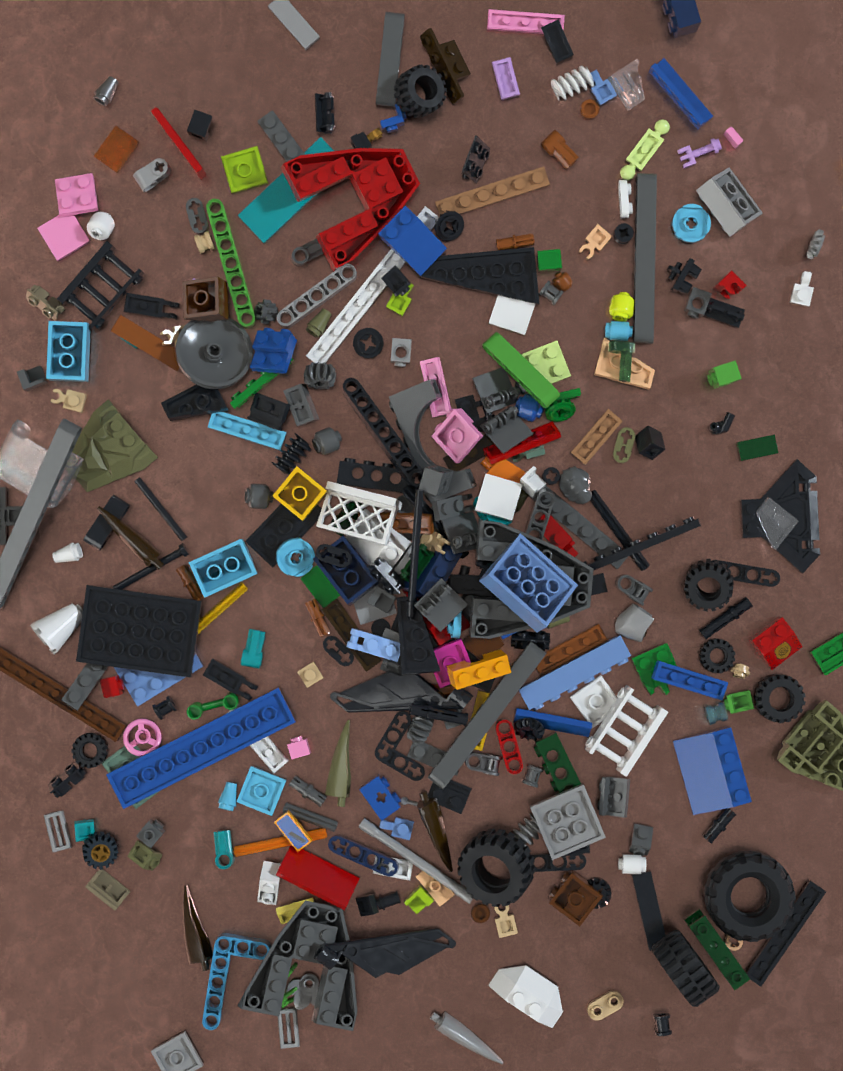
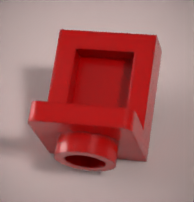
[100,675,124,698]

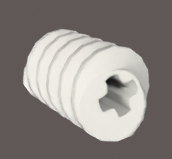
[551,66,594,100]

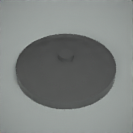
[175,317,253,389]

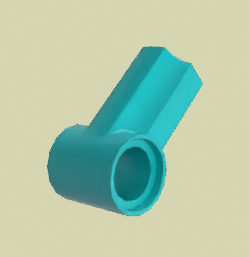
[241,629,266,669]
[213,830,235,869]

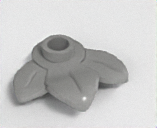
[286,973,319,1010]

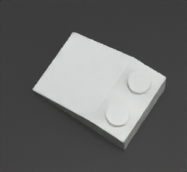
[345,508,412,574]

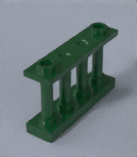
[684,908,750,991]

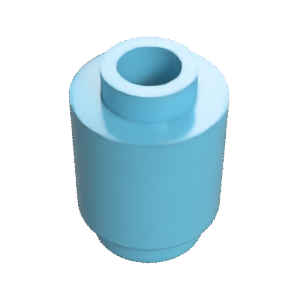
[605,321,633,341]

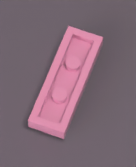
[420,357,451,418]

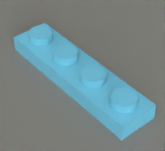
[208,412,287,450]

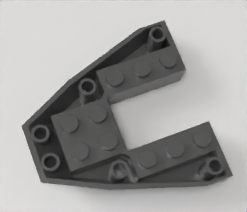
[469,519,594,639]
[237,900,357,1031]

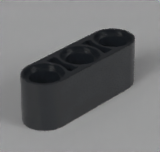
[83,495,130,551]

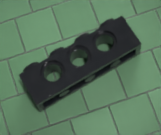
[337,458,415,493]

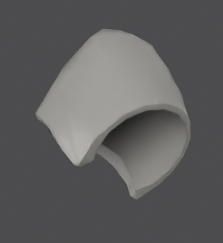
[615,603,654,642]

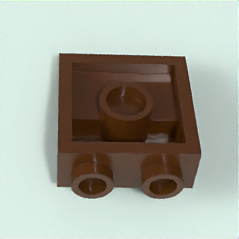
[549,870,603,927]

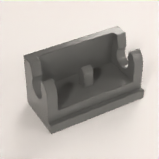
[283,384,319,427]

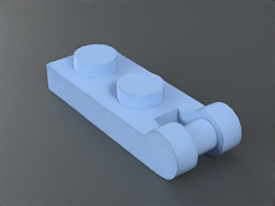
[346,628,400,662]

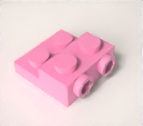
[431,408,483,464]

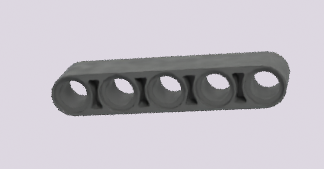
[376,12,405,107]
[525,488,555,540]

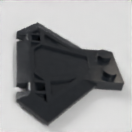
[740,459,820,574]

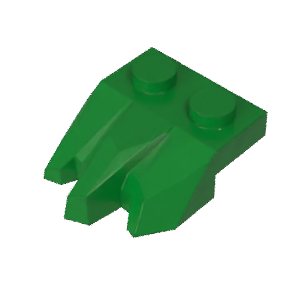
[631,643,677,696]

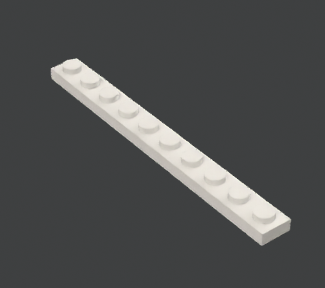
[306,206,439,363]

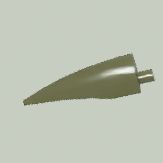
[325,720,351,807]

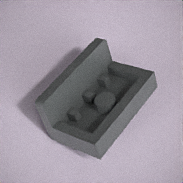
[597,776,630,818]

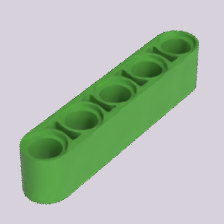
[482,332,560,409]

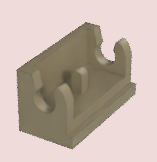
[85,869,131,911]

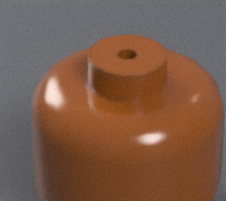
[552,272,573,291]

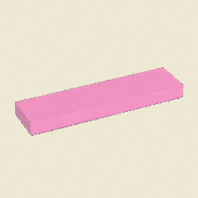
[487,9,565,34]

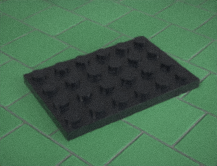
[76,585,202,678]

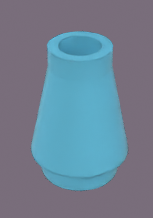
[218,782,237,811]

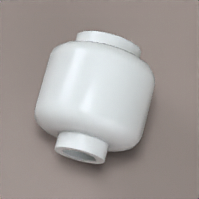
[87,212,115,240]

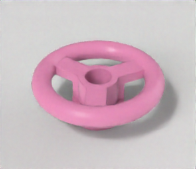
[123,719,162,757]

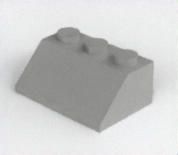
[696,167,763,237]

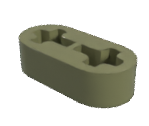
[612,427,635,463]

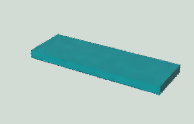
[238,137,334,244]

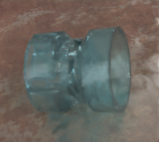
[704,702,728,725]

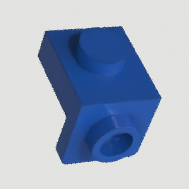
[380,104,407,133]

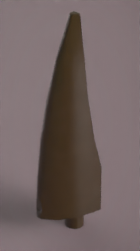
[97,506,164,570]
[417,791,453,872]
[183,885,213,971]

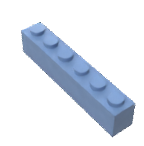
[519,635,631,711]

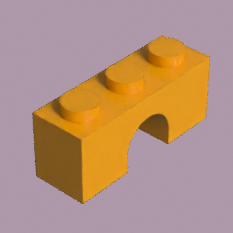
[446,649,511,690]

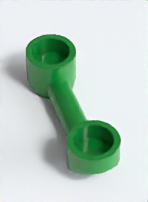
[186,693,239,720]

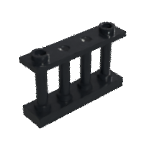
[57,241,144,331]

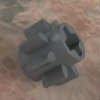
[254,299,278,324]

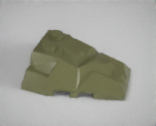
[66,399,158,492]
[777,700,843,791]

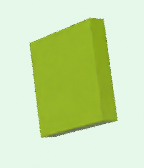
[221,146,269,194]

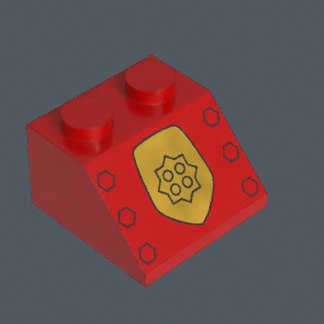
[749,617,802,670]

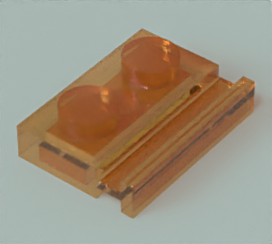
[94,125,139,173]

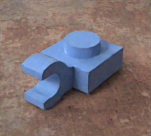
[591,70,617,106]
[379,816,414,840]

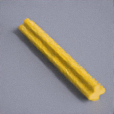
[198,582,248,634]

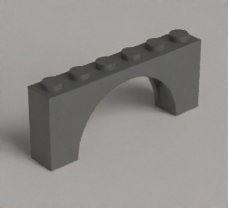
[389,379,477,504]

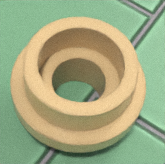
[731,663,750,679]

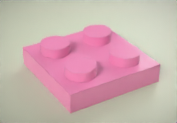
[55,173,98,217]

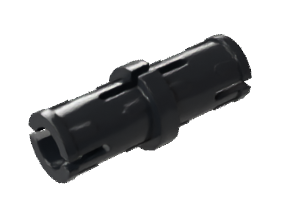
[702,808,737,844]

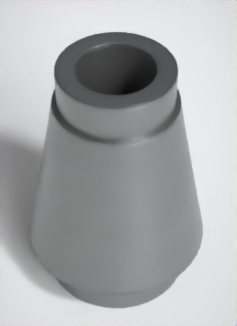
[93,76,119,106]

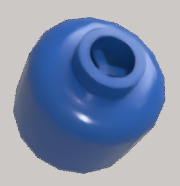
[515,394,544,422]

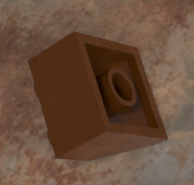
[183,276,228,322]

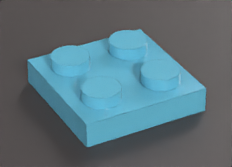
[236,766,287,816]

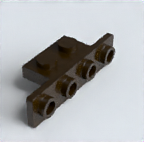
[420,28,471,104]

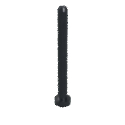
[112,543,189,590]

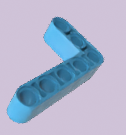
[202,933,271,1030]

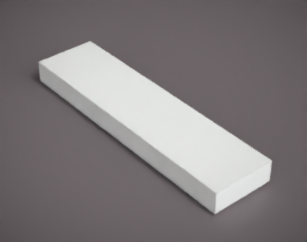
[226,703,289,773]

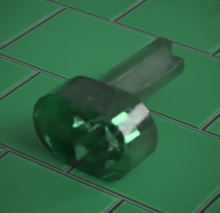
[608,341,636,382]

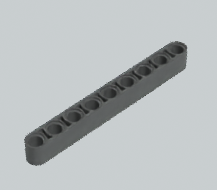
[633,173,657,344]
[427,641,546,790]

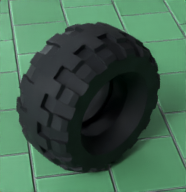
[704,850,796,942]

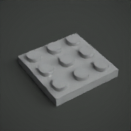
[530,783,606,860]

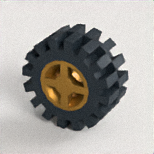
[82,831,118,870]

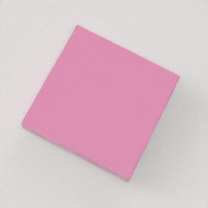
[37,215,91,261]

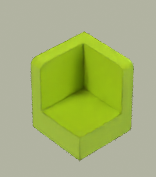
[404,884,434,914]

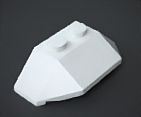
[488,965,563,1028]

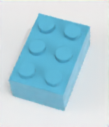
[46,321,91,382]

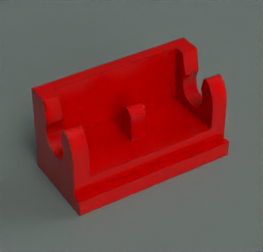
[713,270,747,299]

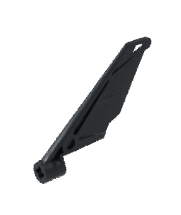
[330,671,473,713]
[314,928,456,978]

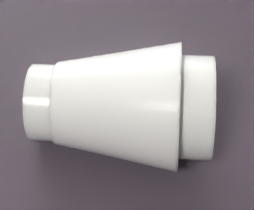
[52,542,83,563]

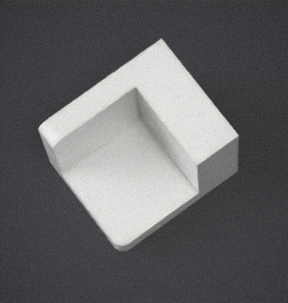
[520,466,547,498]

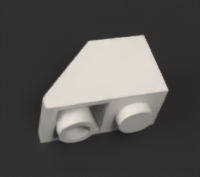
[257,861,281,905]

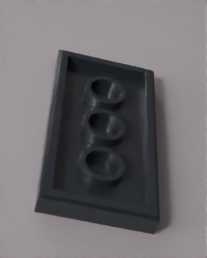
[245,504,322,568]

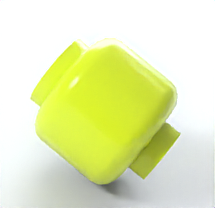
[609,292,635,322]

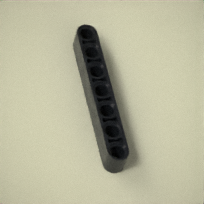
[343,378,424,491]

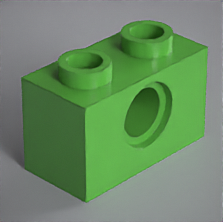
[707,360,742,389]

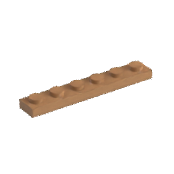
[435,166,550,217]

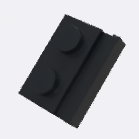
[247,392,290,431]
[428,779,472,814]

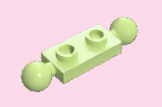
[620,119,670,181]

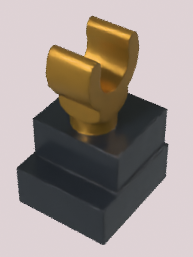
[350,128,383,149]

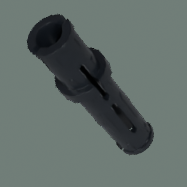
[699,597,753,640]
[409,703,468,726]

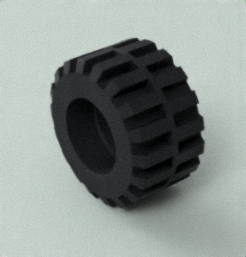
[394,64,447,118]
[684,559,734,612]
[754,674,806,723]

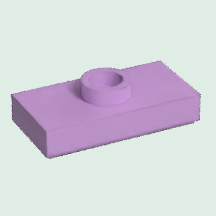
[492,57,520,100]

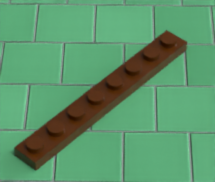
[0,647,127,742]

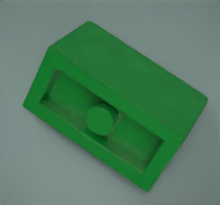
[301,565,340,608]

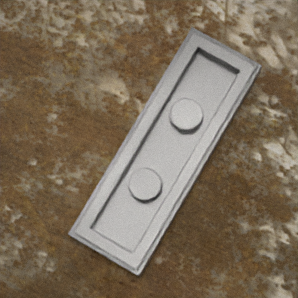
[268,0,320,50]

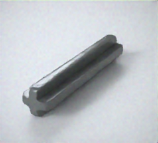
[282,803,338,832]

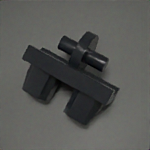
[667,258,702,295]

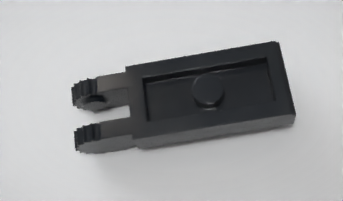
[123,293,180,320]
[203,658,258,701]

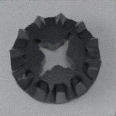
[434,210,464,241]
[353,328,384,358]
[514,718,545,741]
[588,878,612,909]

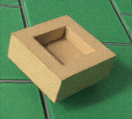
[297,661,324,688]

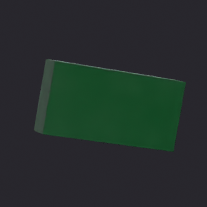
[736,434,778,461]

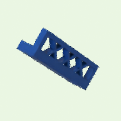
[649,58,713,130]

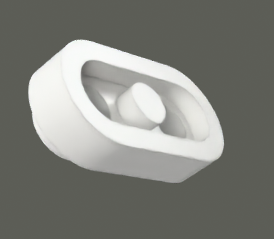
[618,180,633,219]

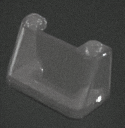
[0,419,84,508]

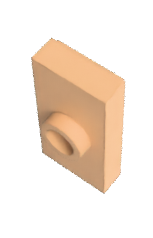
[416,871,455,906]

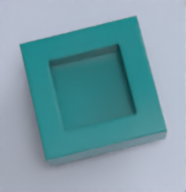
[74,819,95,842]

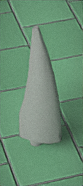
[430,1012,503,1064]

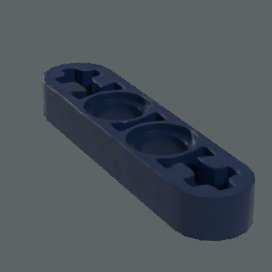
[328,835,399,876]

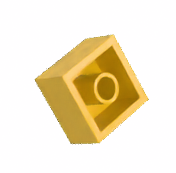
[273,466,328,521]

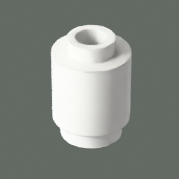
[618,854,646,874]

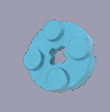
[672,204,711,243]
[276,537,315,577]

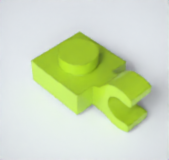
[386,283,414,316]

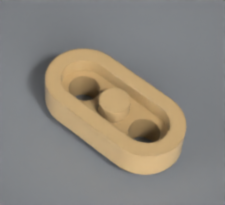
[587,990,624,1020]

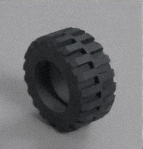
[457,829,535,907]
[652,930,720,1007]

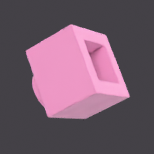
[287,736,311,760]

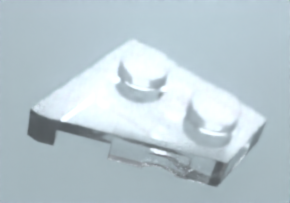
[608,59,645,110]
[756,497,799,550]

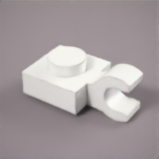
[790,271,814,307]

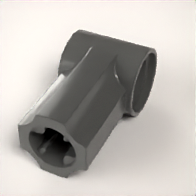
[291,239,324,266]

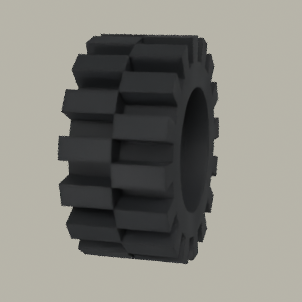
[699,638,735,673]
[71,733,108,768]

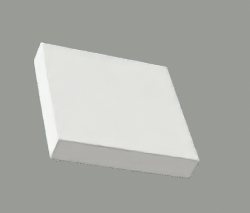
[489,295,535,336]
[475,474,523,522]
[570,675,617,728]

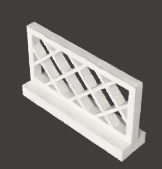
[316,481,403,546]

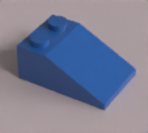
[378,206,447,277]

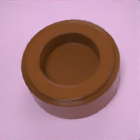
[580,99,600,120]

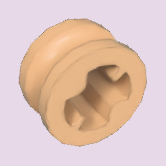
[724,935,743,951]

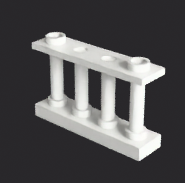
[585,685,668,777]

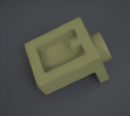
[127,840,162,871]

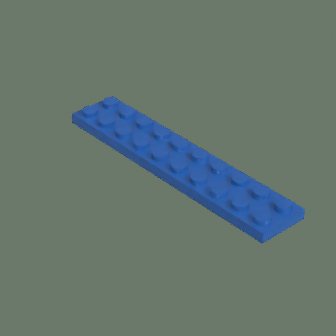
[106,687,296,809]

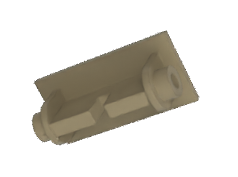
[26,285,65,321]

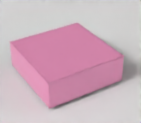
[723,127,743,149]

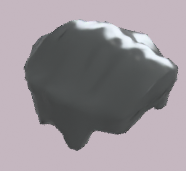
[559,466,592,504]

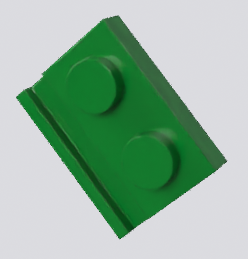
[810,632,843,676]

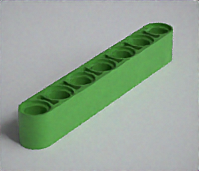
[206,199,256,329]

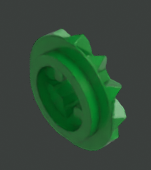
[545,399,576,422]

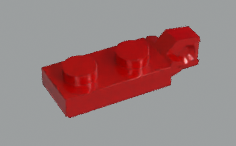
[537,514,579,557]

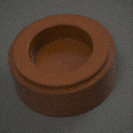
[471,903,490,923]

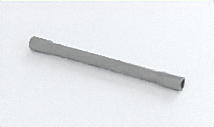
[358,818,474,904]

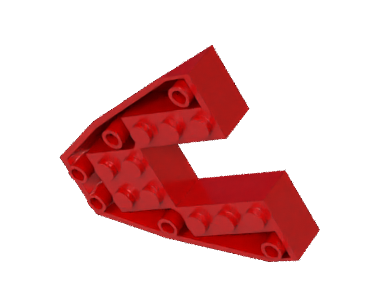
[281,148,420,271]

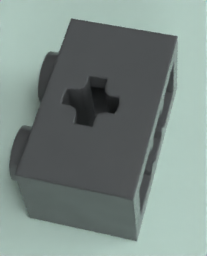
[419,465,454,498]

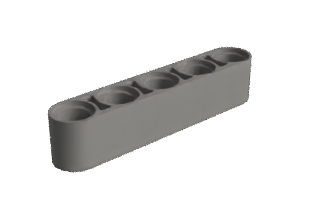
[277,264,357,328]

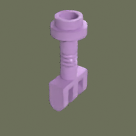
[677,138,722,169]

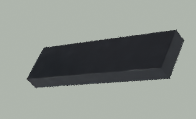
[632,871,666,951]

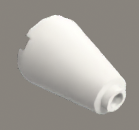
[30,603,83,655]

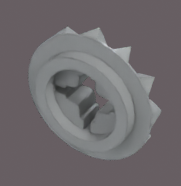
[807,229,825,259]

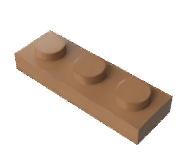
[571,409,623,465]

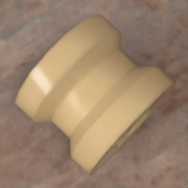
[194,231,215,254]

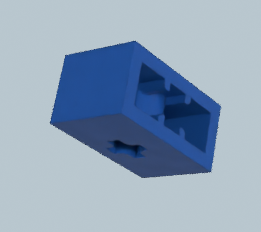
[359,774,401,821]

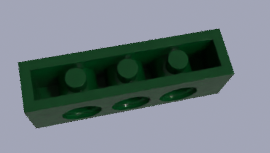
[533,732,581,793]

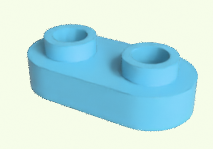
[447,611,462,638]

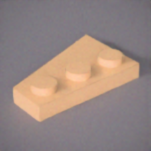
[594,338,655,390]

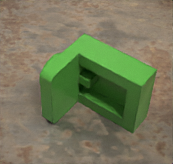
[724,690,755,714]

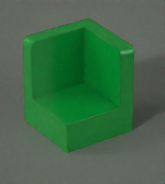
[537,249,562,273]

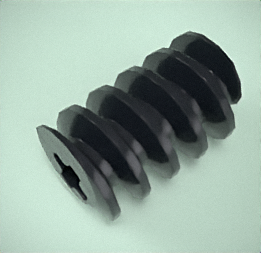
[271,433,312,475]

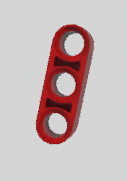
[495,718,523,774]

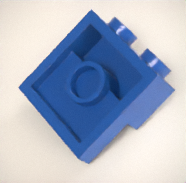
[250,327,297,374]

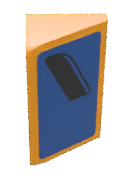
[274,810,313,852]

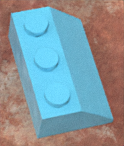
[189,539,257,598]

